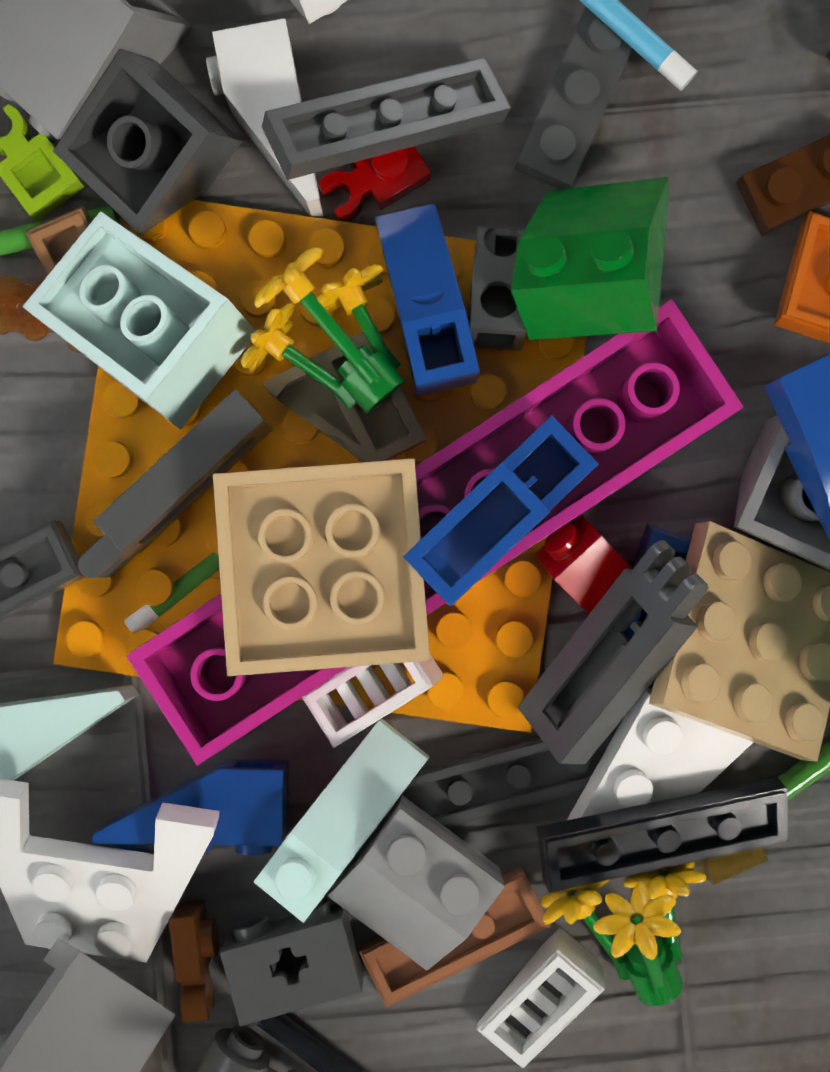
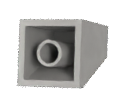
[0,0,192,142]

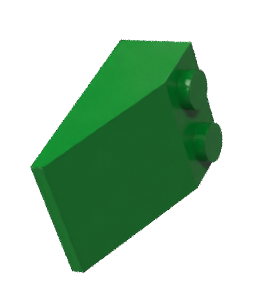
[511,177,670,340]

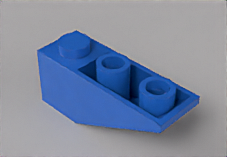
[375,203,480,397]
[92,759,289,855]

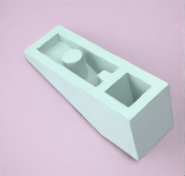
[0,684,139,781]
[254,718,430,923]

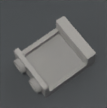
[0,938,176,1072]

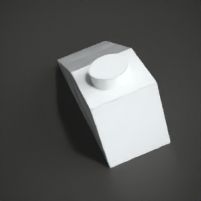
[206,18,324,218]

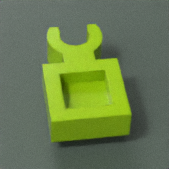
[0,104,85,222]

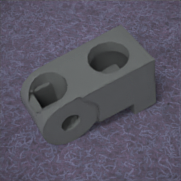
[468,226,527,351]

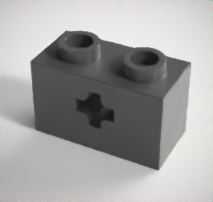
[220,899,364,1026]

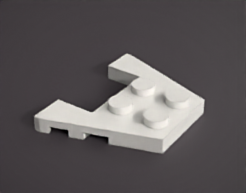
[0,779,219,963]

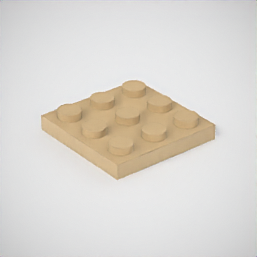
[213,459,430,676]
[648,521,830,762]

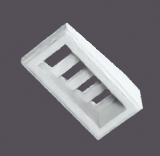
[302,652,443,748]
[477,928,605,1068]

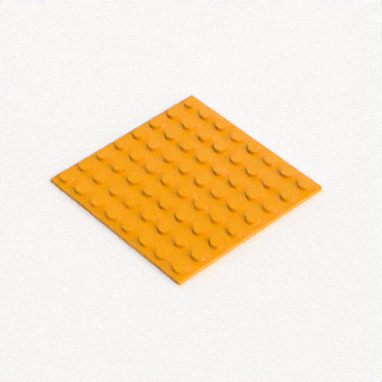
[53,200,586,733]

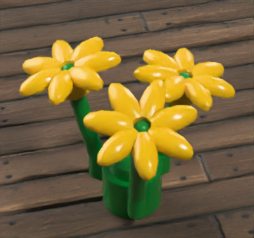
[241,247,405,414]
[540,862,706,1006]

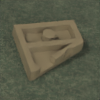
[263,332,427,462]

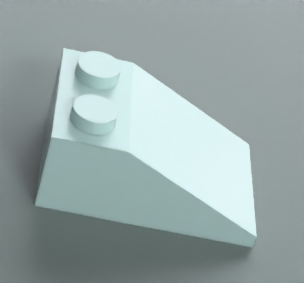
[23,211,256,430]

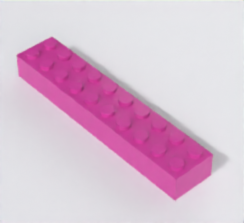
[126,299,744,766]

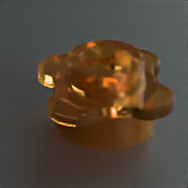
[0,275,49,341]

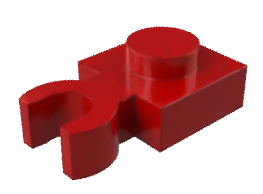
[318,146,431,222]

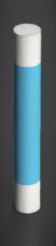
[579,0,698,91]

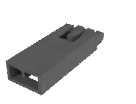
[78,389,273,578]
[517,540,708,765]

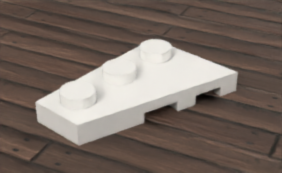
[567,688,753,820]

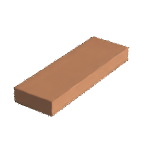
[359,866,551,1008]

